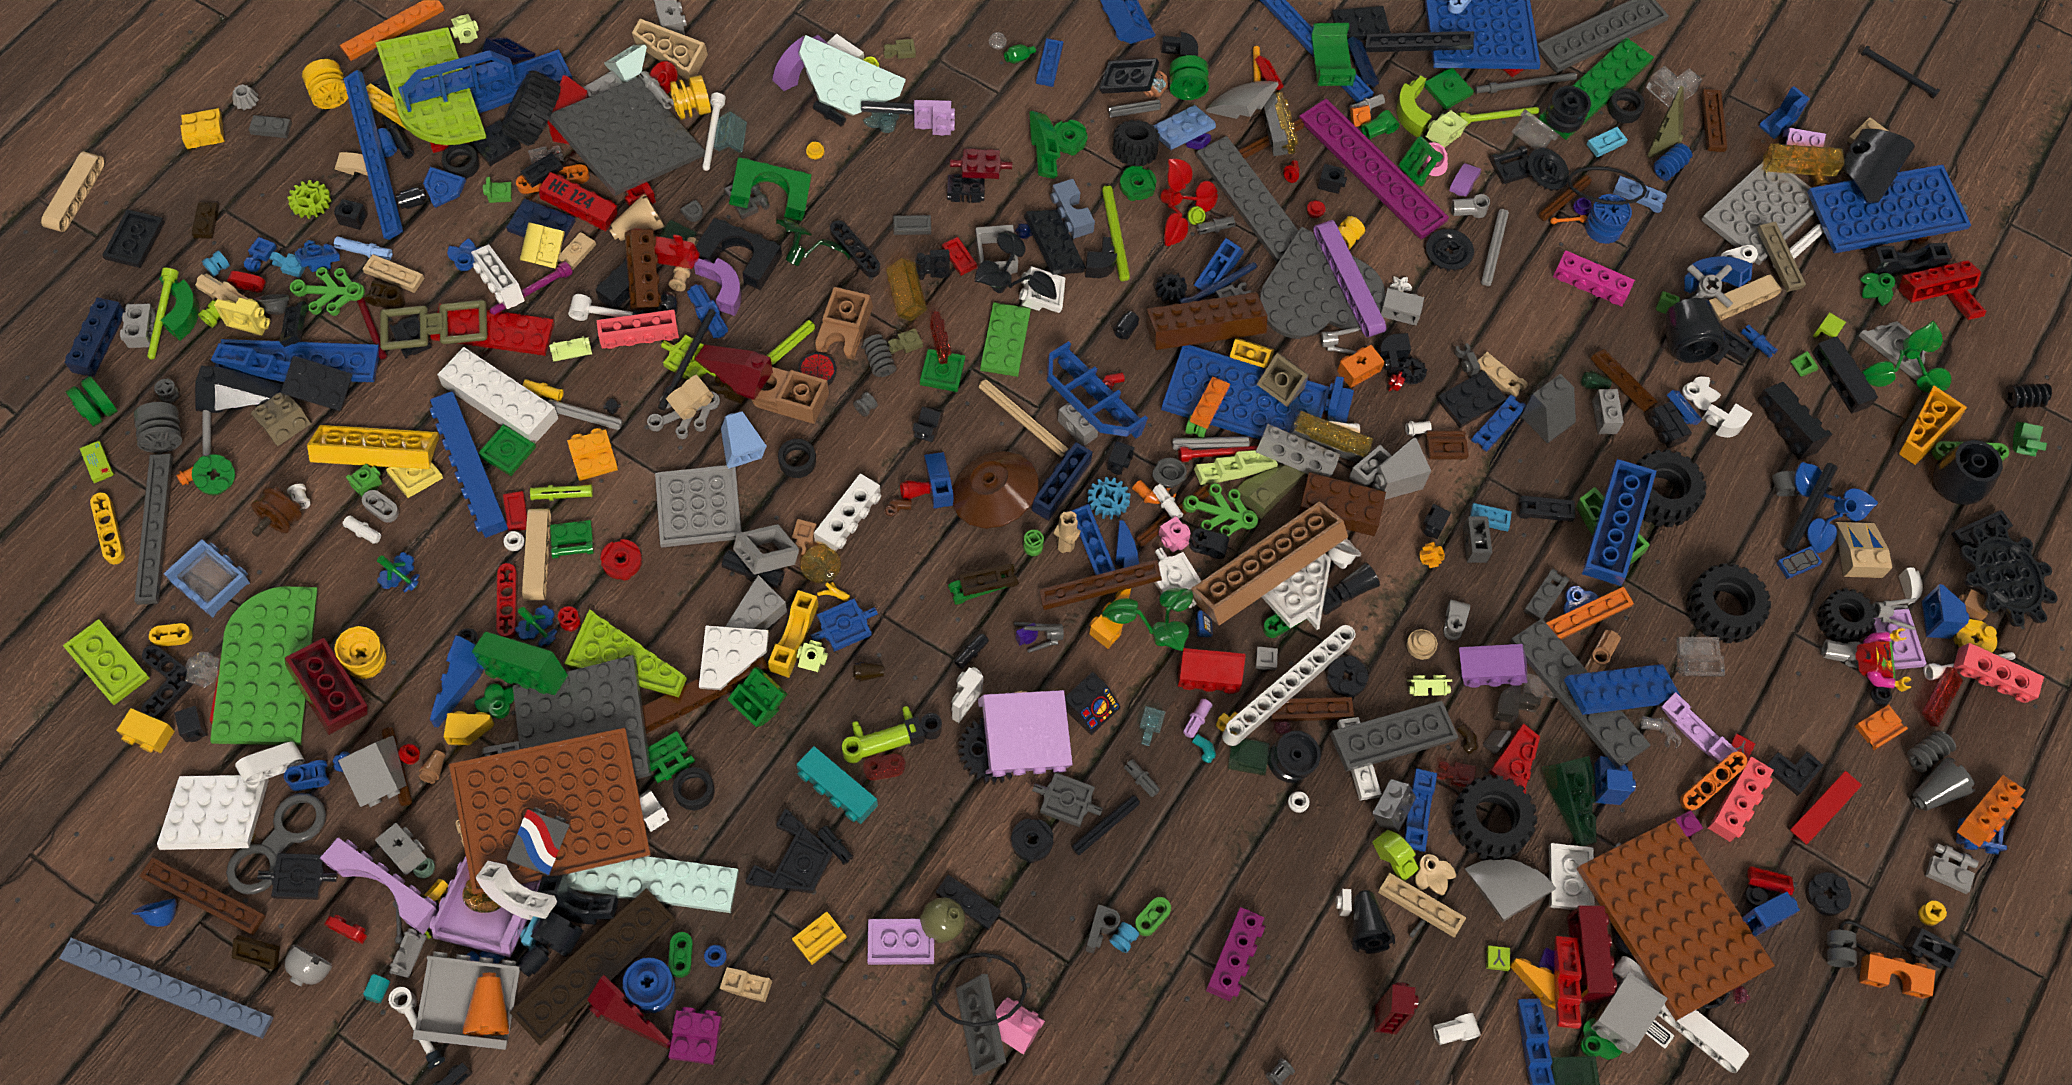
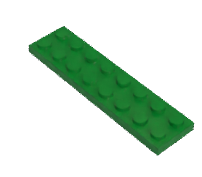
[1538,38,1654,140]

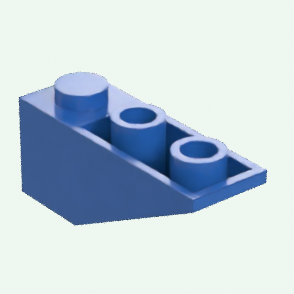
[924,452,953,508]

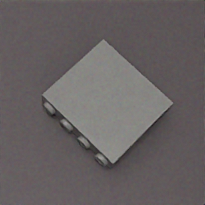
[413,951,521,1050]

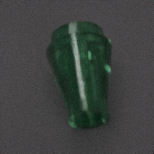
[1581,371,1612,389]

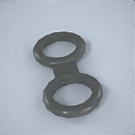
[226,793,326,894]

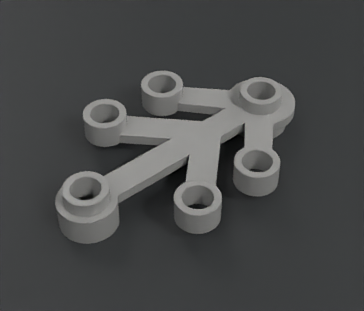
[647,391,720,439]

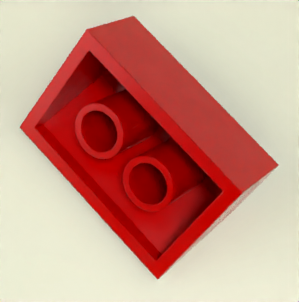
[547,75,589,145]
[1178,648,1245,694]

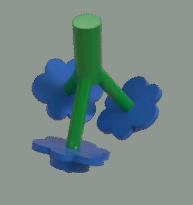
[377,552,420,593]
[515,605,557,647]

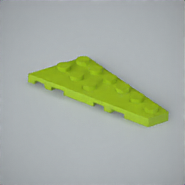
[564,609,687,697]

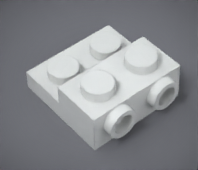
[1019,266,1065,313]
[951,667,983,723]

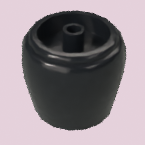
[1666,298,1725,363]
[1933,440,2003,505]

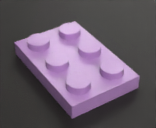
[1871,609,1927,670]
[868,919,934,965]

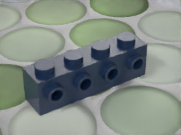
[64,297,125,377]
[1032,442,1093,521]

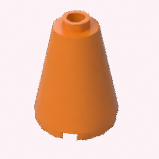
[462,973,509,1036]

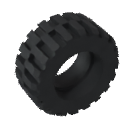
[501,71,561,146]
[1636,449,1707,527]
[1686,563,1771,644]
[1451,775,1537,860]

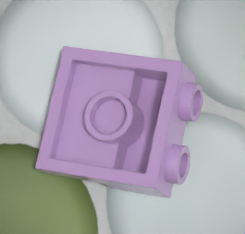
[914,100,955,136]

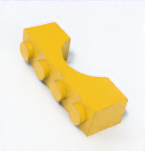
[768,590,818,678]

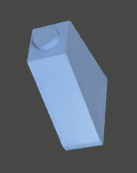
[721,412,767,469]

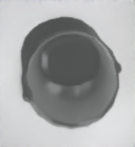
[254,294,289,314]
[1152,457,1187,488]

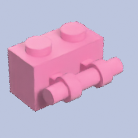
[996,997,1045,1054]

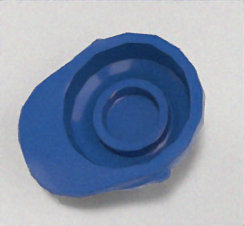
[131,899,177,927]

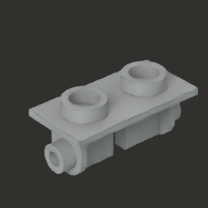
[389,928,427,978]

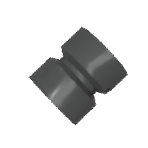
[1827,930,1857,968]

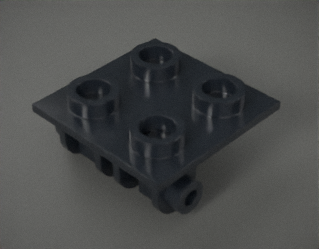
[947,174,985,203]

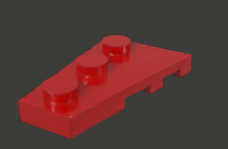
[1489,724,1540,794]

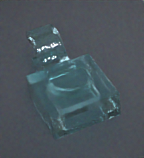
[1140,706,1165,746]

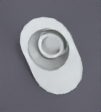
[1328,538,1361,569]

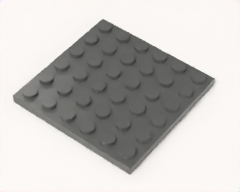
[549,77,705,196]
[513,655,652,779]

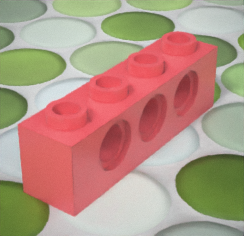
[1953,643,2044,703]

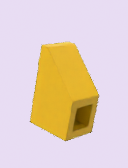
[444,711,494,745]

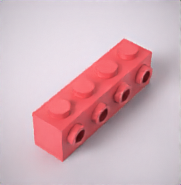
[597,310,679,349]
[1708,756,1774,842]

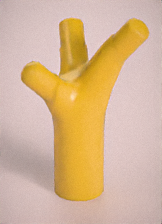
[817,582,851,602]

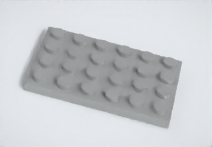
[1701,156,1815,265]

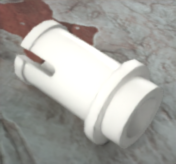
[1405,421,1432,436]

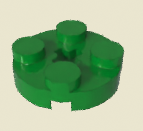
[1054,120,1088,156]
[1119,166,1157,201]
[192,454,235,495]

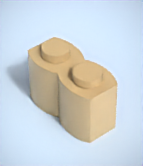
[666,374,714,420]

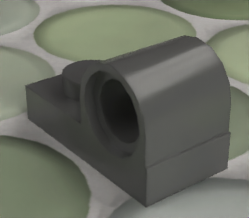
[1086,904,1120,954]

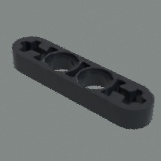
[830,220,880,277]

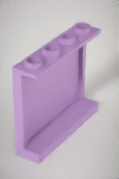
[978,690,1072,777]
[430,856,541,957]

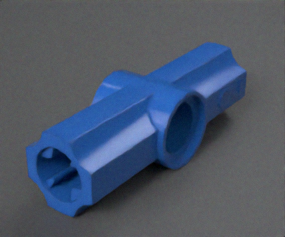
[687,284,728,339]

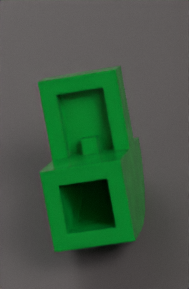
[2013,422,2047,457]

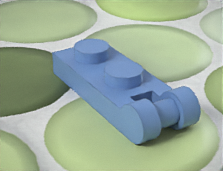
[1613,176,1667,213]

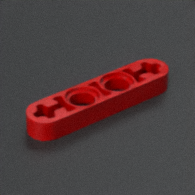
[496,563,518,639]

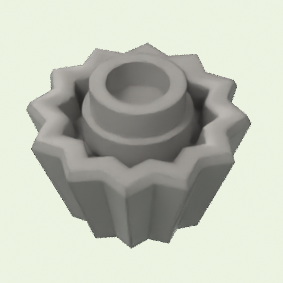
[232,84,259,110]

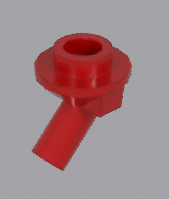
[1283,160,1300,183]

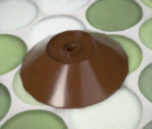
[952,451,1038,529]

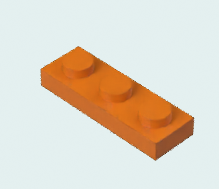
[1190,377,1230,429]

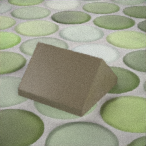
[1256,353,1309,407]

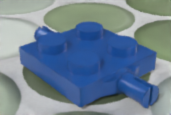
[810,599,878,652]

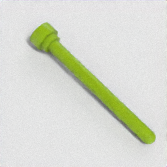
[1457,107,1540,126]
[147,268,179,360]

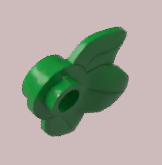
[1860,273,1895,306]
[475,683,514,719]
[1580,1018,1623,1060]

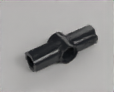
[721,550,785,588]

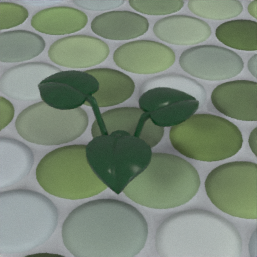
[776,218,850,266]

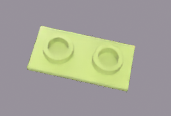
[549,336,592,362]
[1407,675,1452,696]

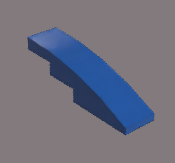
[211,343,291,382]
[1517,999,1555,1085]

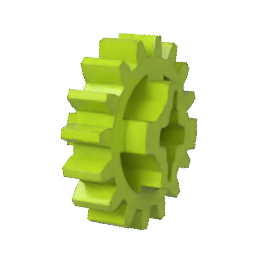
[288,180,332,219]

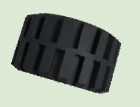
[1112,120,1160,166]
[1817,588,1876,643]

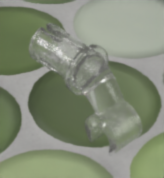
[1640,716,1681,749]

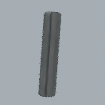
[1108,99,1161,118]

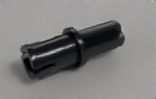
[813,100,846,126]
[953,634,989,670]
[818,826,854,865]

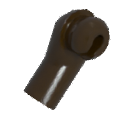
[1457,723,1478,754]

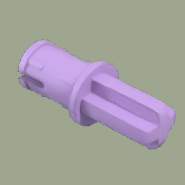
[1183,699,1213,738]

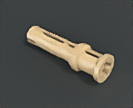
[669,237,699,291]

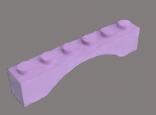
[320,838,438,935]

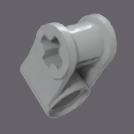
[1444,599,1470,641]

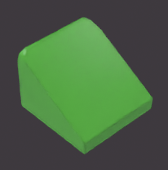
[1656,291,1680,314]
[1790,351,1819,377]

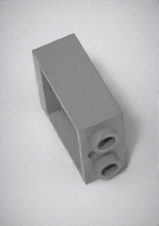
[975,225,1018,274]
[733,524,799,575]

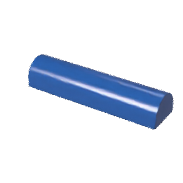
[1071,504,1116,575]

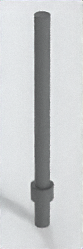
[1474,73,1577,94]

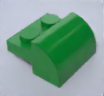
[727,667,787,727]

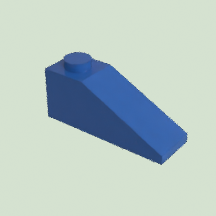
[1194,238,1244,296]

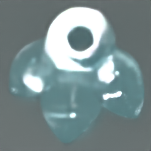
[863,112,899,133]

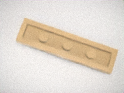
[1378,873,1466,938]

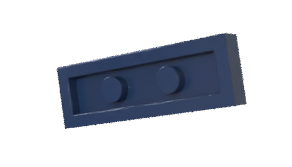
[1348,36,1379,87]

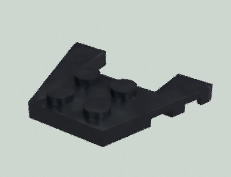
[745,809,833,893]

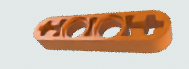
[516,164,590,194]
[1680,751,1747,811]

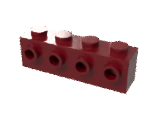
[1374,982,1419,1035]

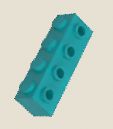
[796,746,878,824]

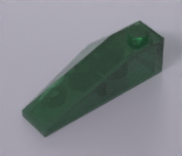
[1542,756,1597,846]

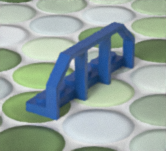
[398,50,516,112]
[1047,341,1148,438]

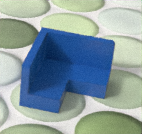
[1759,86,1810,139]

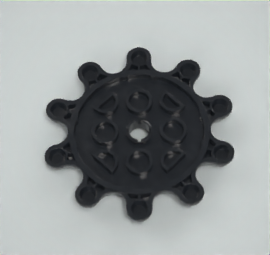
[1959,523,2058,627]

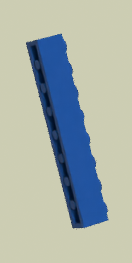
[429,391,508,538]

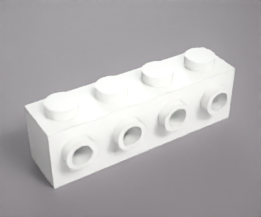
[471,244,525,309]

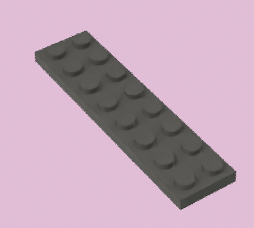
[1537,0,1669,73]
[1196,136,1298,263]
[1510,619,1651,769]

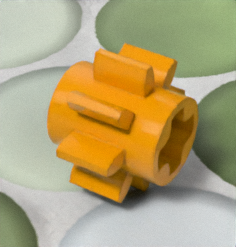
[1420,542,1445,568]

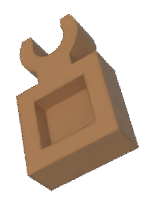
[792,519,818,556]

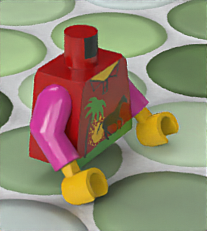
[1855,628,1911,692]

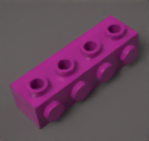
[1206,907,1266,1002]

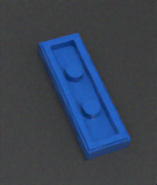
[1036,38,1064,87]

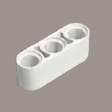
[235,742,304,785]

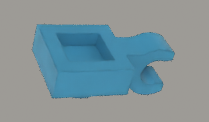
[270,252,306,278]

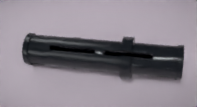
[381,115,414,159]

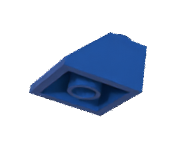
[1922,584,1969,639]

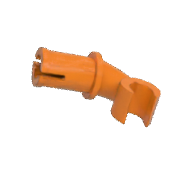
[1132,480,1176,504]

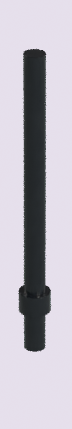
[658,309,716,411]

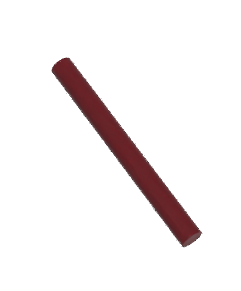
[357,297,387,359]

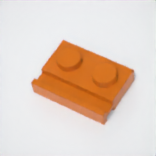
[1855,705,1908,750]

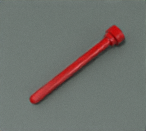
[1178,446,1258,462]

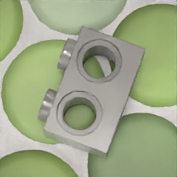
[120,304,157,348]
[1592,389,1624,434]

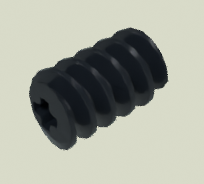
[2005,383,2052,409]

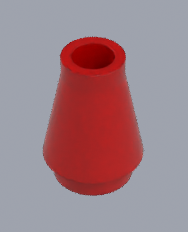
[900,480,930,500]

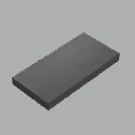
[956,974,1006,1076]

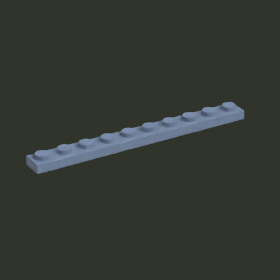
[59,938,274,1039]

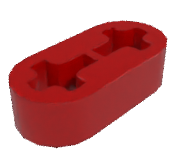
[227,271,266,293]

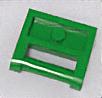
[1398,137,1443,186]
[550,520,594,559]

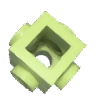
[451,14,479,43]
[797,640,828,672]

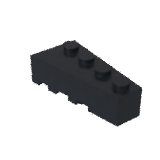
[1757,382,1833,460]

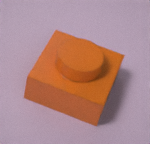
[1350,105,1371,127]

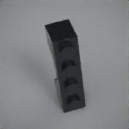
[1867,242,1952,274]

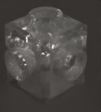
[185,652,220,687]

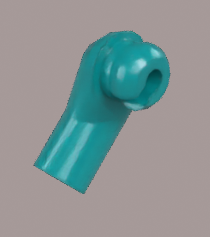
[1192,734,1216,763]

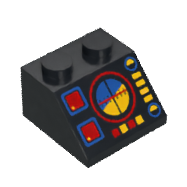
[1065,672,1121,736]

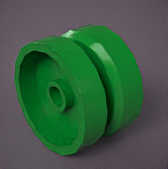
[1169,55,1209,100]
[65,376,118,427]

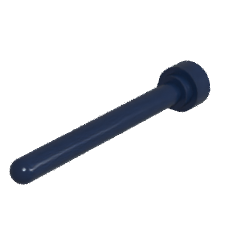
[1177,262,1257,304]

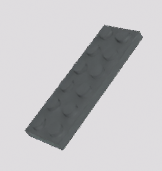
[1330,701,1459,772]

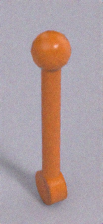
[1550,215,1587,224]

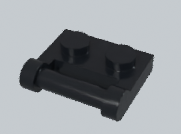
[1490,146,1530,184]

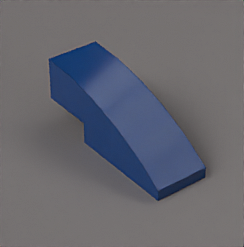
[1115,520,1139,568]

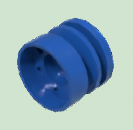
[1585,194,1632,244]

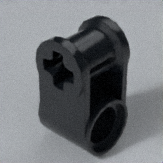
[1189,528,1229,559]

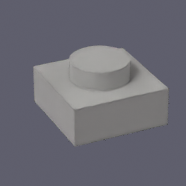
[1255,647,1278,670]

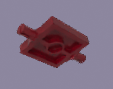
[950,148,1012,179]

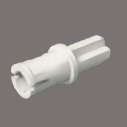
[1153,484,1183,519]
[343,515,381,543]

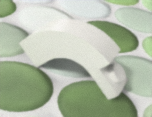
[476,861,557,920]

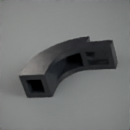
[537,875,619,925]

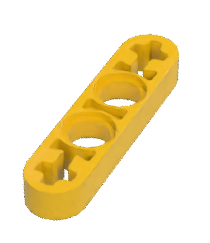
[90,493,125,565]

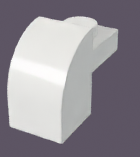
[1702,404,1753,437]
[639,790,669,832]

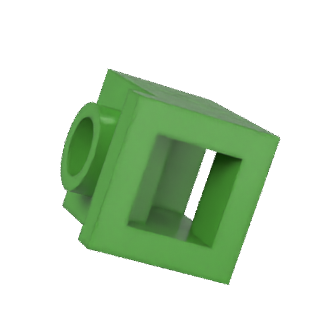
[346,464,382,497]

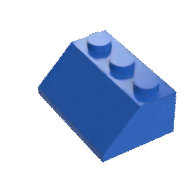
[1100,0,1155,44]

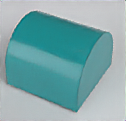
[363,974,390,1003]

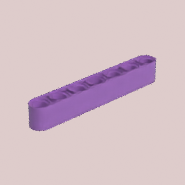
[1314,220,1386,338]

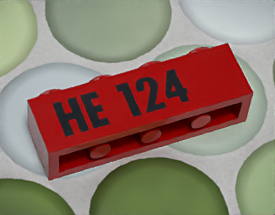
[539,172,617,231]

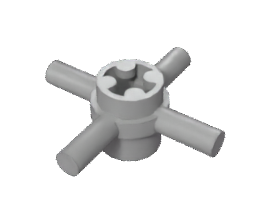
[1687,264,1733,308]

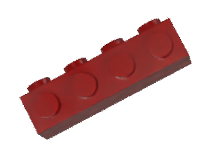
[1899,260,1981,303]

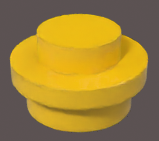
[806,142,825,159]

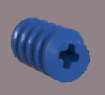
[1654,143,1693,181]

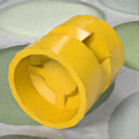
[1338,216,1365,250]

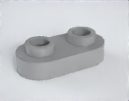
[362,490,399,522]

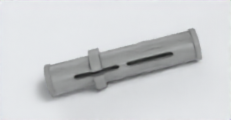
[639,71,674,109]

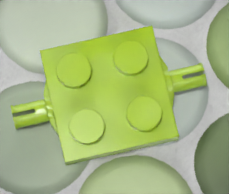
[661,335,718,380]

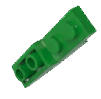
[1029,111,1061,179]

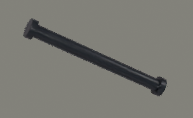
[1861,45,1940,99]

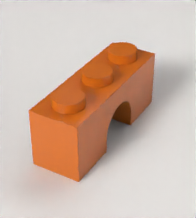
[1859,952,1935,999]

